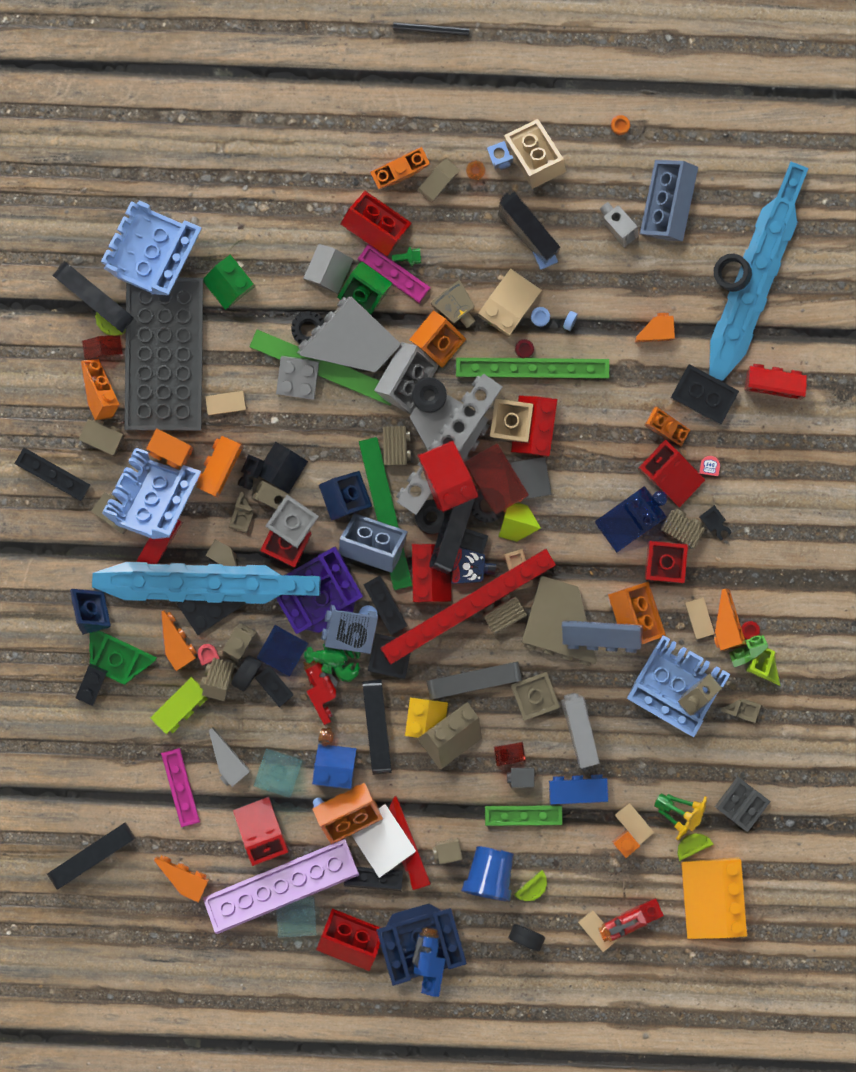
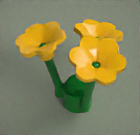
[654,793,708,841]

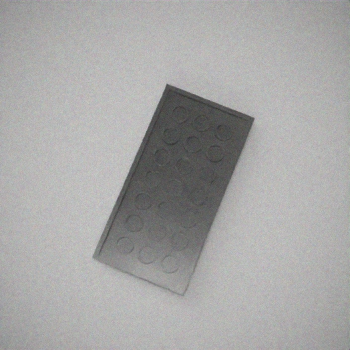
[124,277,204,431]

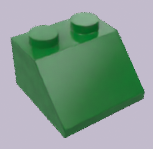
[203,254,255,310]
[337,261,393,315]

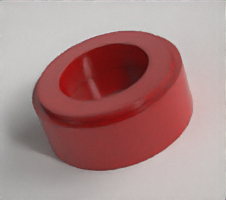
[741,621,760,640]

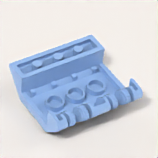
[102,448,201,539]
[627,635,730,737]

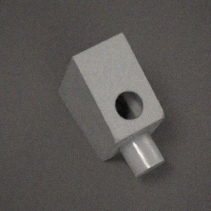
[600,202,639,248]

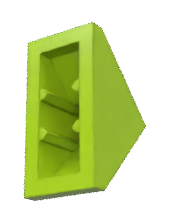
[498,500,541,542]
[746,648,781,686]

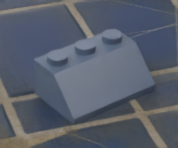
[339,513,408,573]

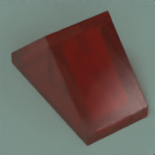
[82,335,123,360]
[493,742,526,766]

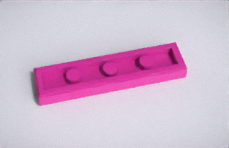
[357,244,431,304]
[161,748,200,827]

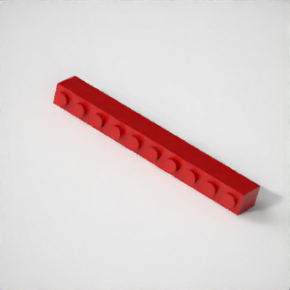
[380,549,556,665]

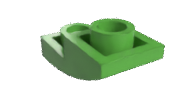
[729,635,768,667]

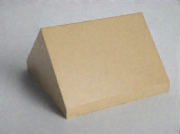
[490,399,533,442]

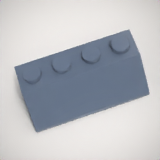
[640,160,698,241]
[562,620,643,653]

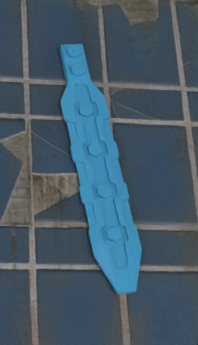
[709,162,809,381]
[92,562,321,604]

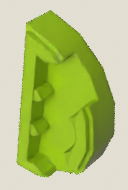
[95,312,126,336]
[677,833,714,861]
[513,870,547,901]

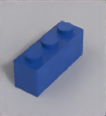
[549,774,608,805]

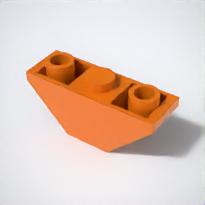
[370,147,430,189]
[644,407,690,447]

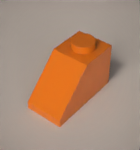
[635,313,675,342]

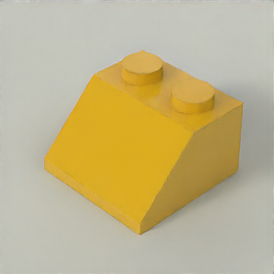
[405,697,448,738]

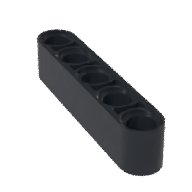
[52,261,134,333]
[429,486,477,574]
[362,679,392,775]
[47,822,136,890]

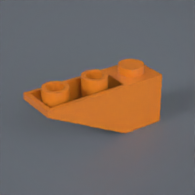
[81,359,120,420]
[161,610,197,671]
[154,855,209,903]

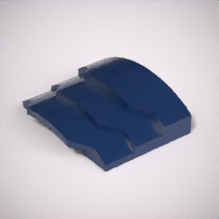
[377,903,467,986]

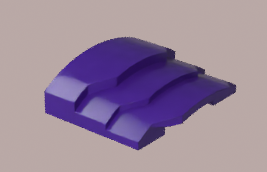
[276,546,363,634]

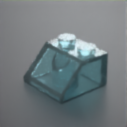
[254,748,303,798]

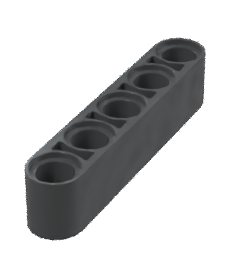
[426,662,522,700]

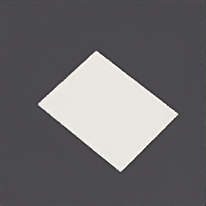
[352,804,416,878]

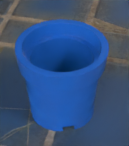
[461,846,514,902]

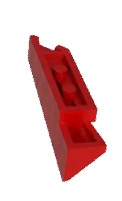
[389,796,431,890]

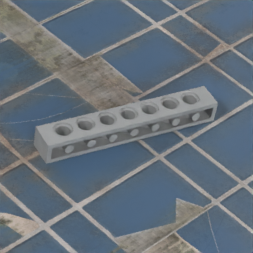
[396,374,503,515]

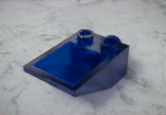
[595,486,668,553]

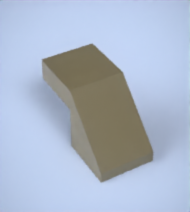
[417,158,460,203]

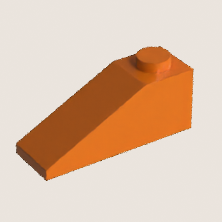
[714,588,746,651]

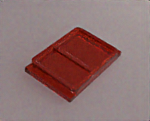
[464,443,529,514]

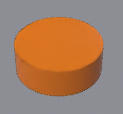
[611,115,630,135]

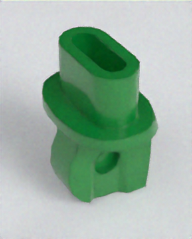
[392,247,421,267]

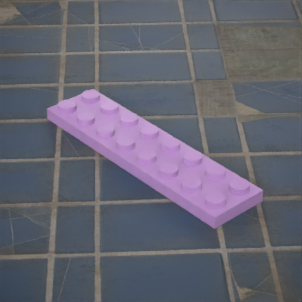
[203,839,359,934]

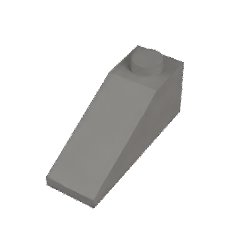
[209,728,251,787]

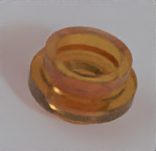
[466,161,485,180]
[318,727,334,746]

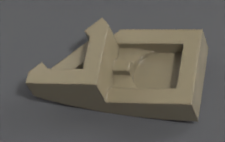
[229,492,253,534]
[205,539,237,566]
[721,699,762,723]

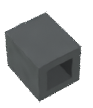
[507,767,535,788]

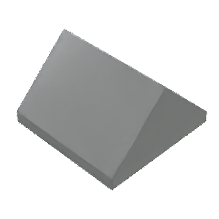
[303,244,354,294]

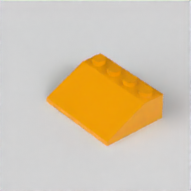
[681,857,747,939]

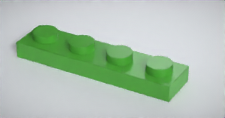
[485,805,562,826]

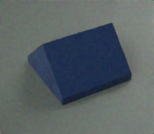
[70,589,111,635]

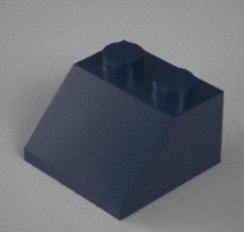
[319,471,372,521]

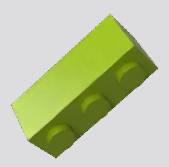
[150,677,208,734]

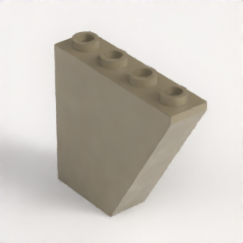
[521,576,597,666]

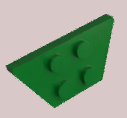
[89,630,157,685]

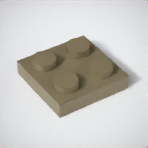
[511,671,560,721]

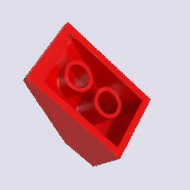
[417,441,478,512]

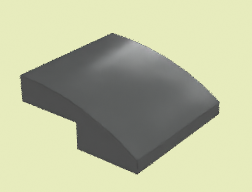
[505,457,552,502]
[715,776,771,832]

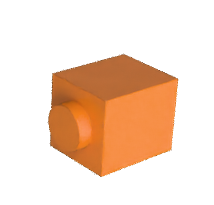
[612,830,640,858]

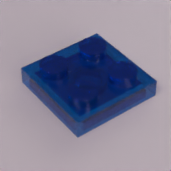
[257,625,309,677]

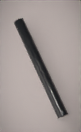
[393,22,469,36]

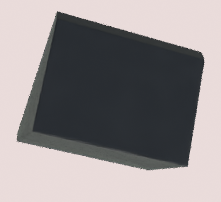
[259,442,308,494]

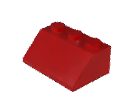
[340,191,412,256]
[744,364,807,400]
[511,395,558,458]
[412,544,451,602]
[316,908,381,971]

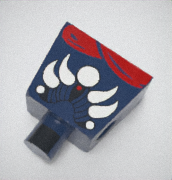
[451,548,496,584]

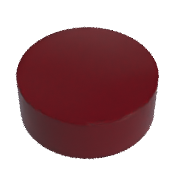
[515,339,534,358]

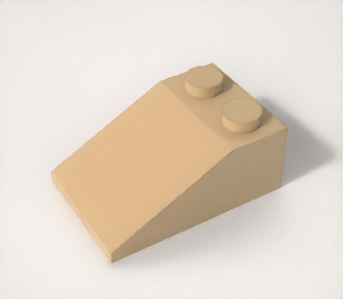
[504,119,566,189]
[478,269,542,337]

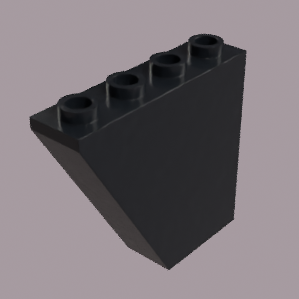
[498,191,560,264]

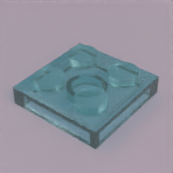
[276,896,317,938]

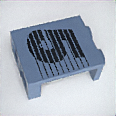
[321,605,378,654]

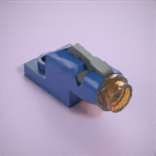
[413,927,445,997]

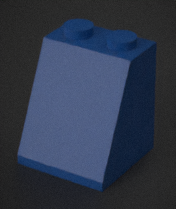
[312,744,357,789]

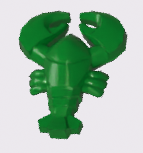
[304,644,361,682]

